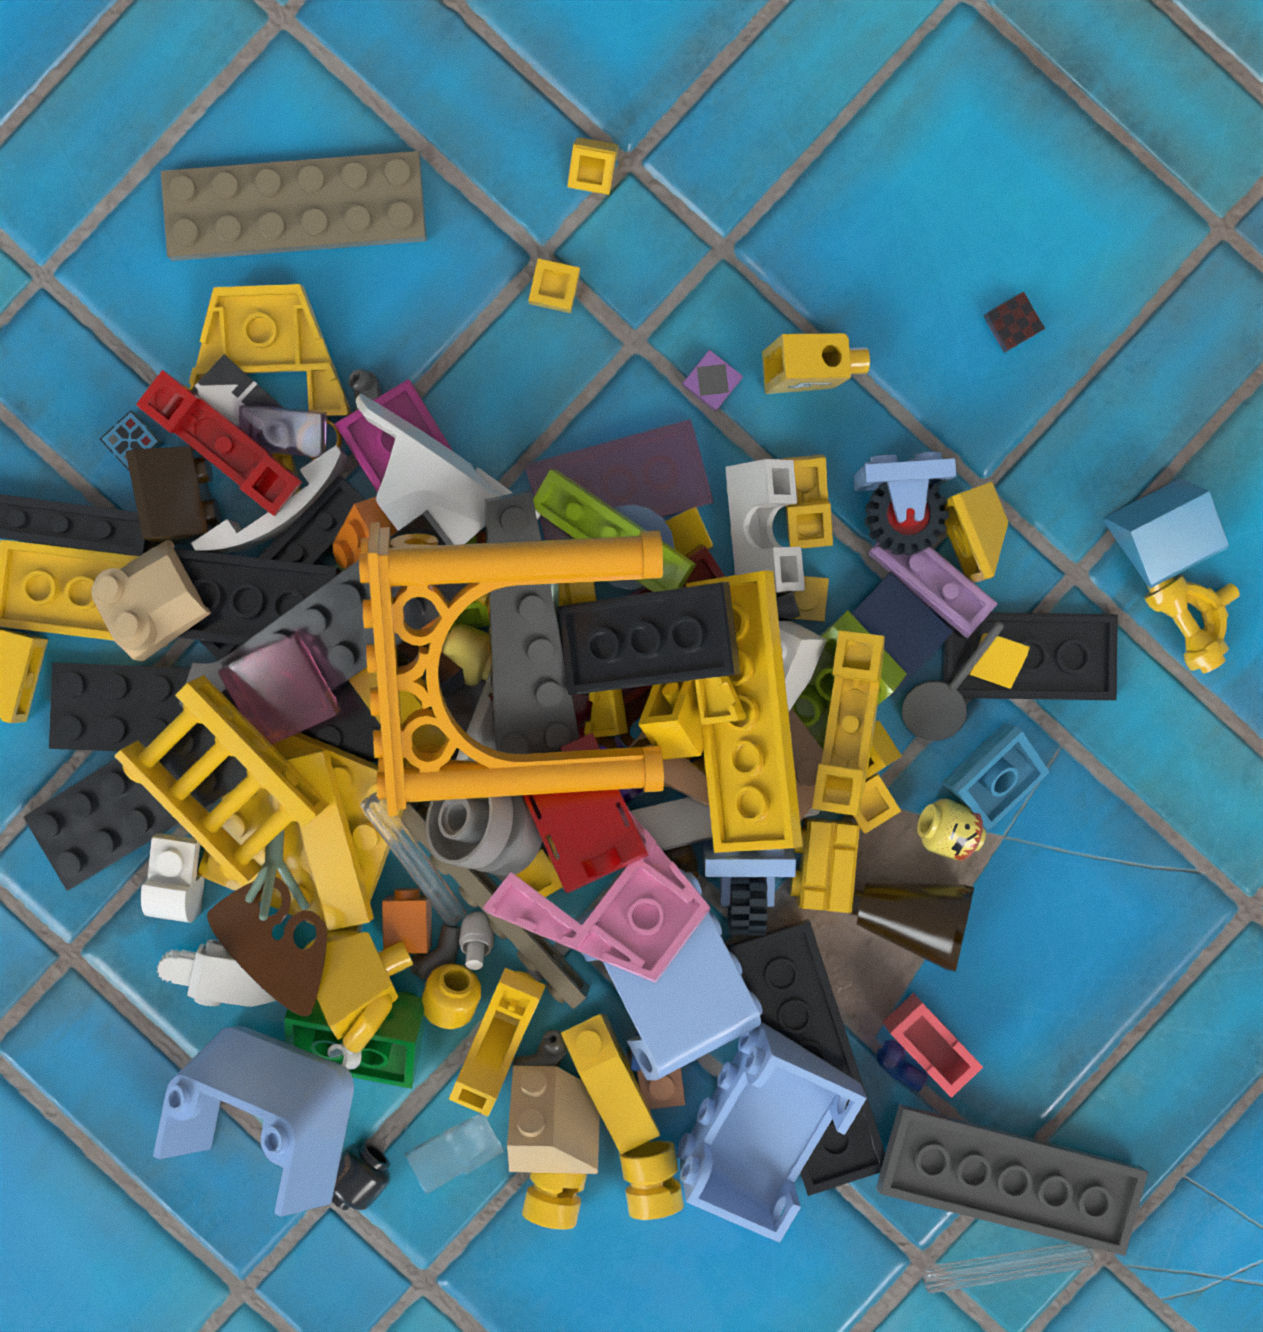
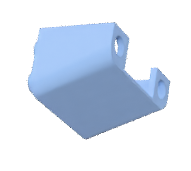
[574,869,763,1080]
[676,1022,867,1243]

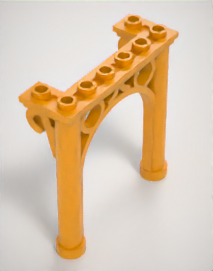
[359,522,664,816]

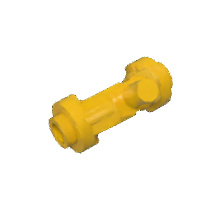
[1144,575,1240,674]

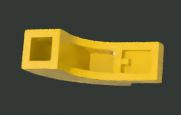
[449,968,546,1116]

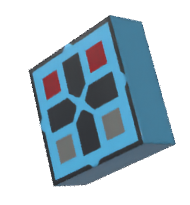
[100,410,164,471]

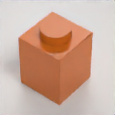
[382,888,432,953]

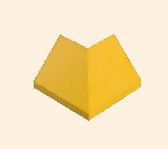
[944,482,1008,583]

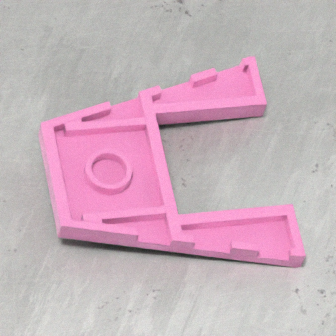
[483,805,710,983]

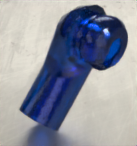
[876,1040,928,1093]

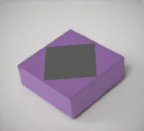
[682,350,743,412]

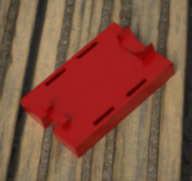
[523,732,649,893]

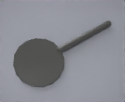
[902,622,1004,741]

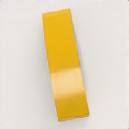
[812,630,885,816]

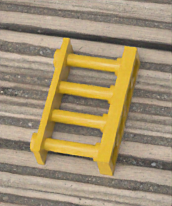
[115,675,330,887]

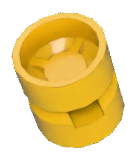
[620,1140,684,1220]
[522,1172,587,1230]

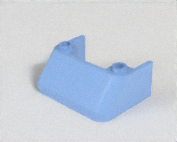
[153,1026,354,1217]

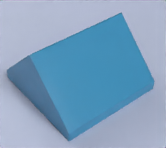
[1103,478,1229,588]
[941,724,1050,831]

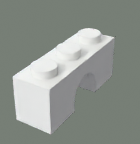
[725,459,805,594]

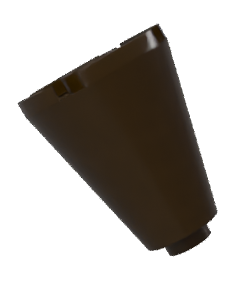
[850,883,975,972]

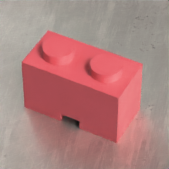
[883,993,983,1097]

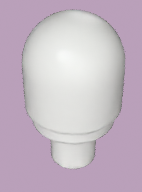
[459,911,495,970]

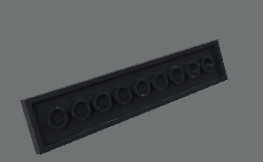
[49,662,485,762]

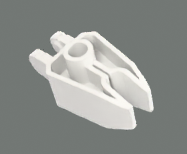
[157,940,276,1007]

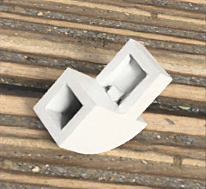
[141,833,205,923]

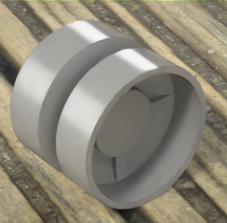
[426,795,542,876]

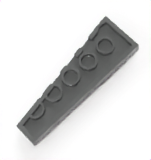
[485,490,580,754]

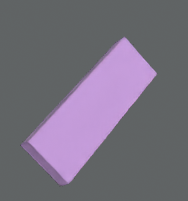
[868,542,998,638]

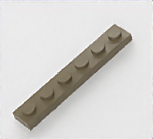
[400,802,590,1009]

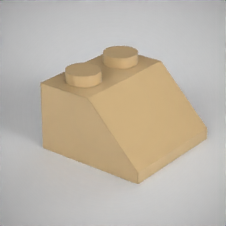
[507,1066,600,1174]

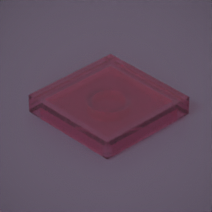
[217,632,341,745]

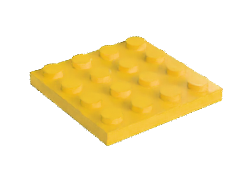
[197,714,404,933]

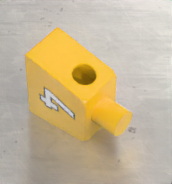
[762,333,870,394]

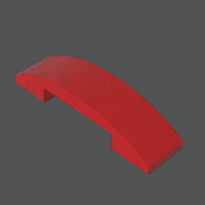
[136,370,302,516]

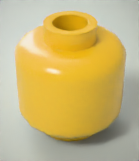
[422,963,481,1029]

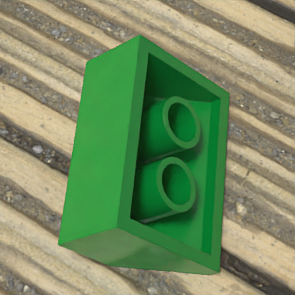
[284,992,426,1089]

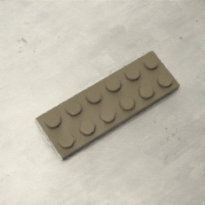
[161,151,427,261]

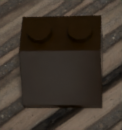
[126,446,221,545]

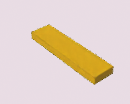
[286,749,374,931]

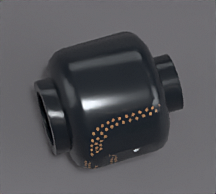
[332,1143,390,1210]

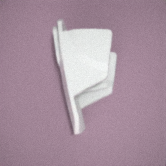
[356,393,541,545]

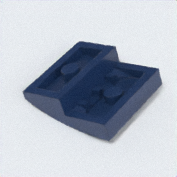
[851,571,954,697]

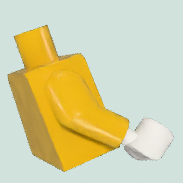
[304,929,413,1070]

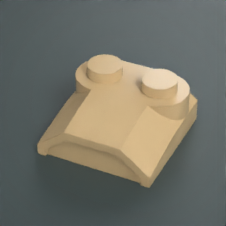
[92,540,211,661]

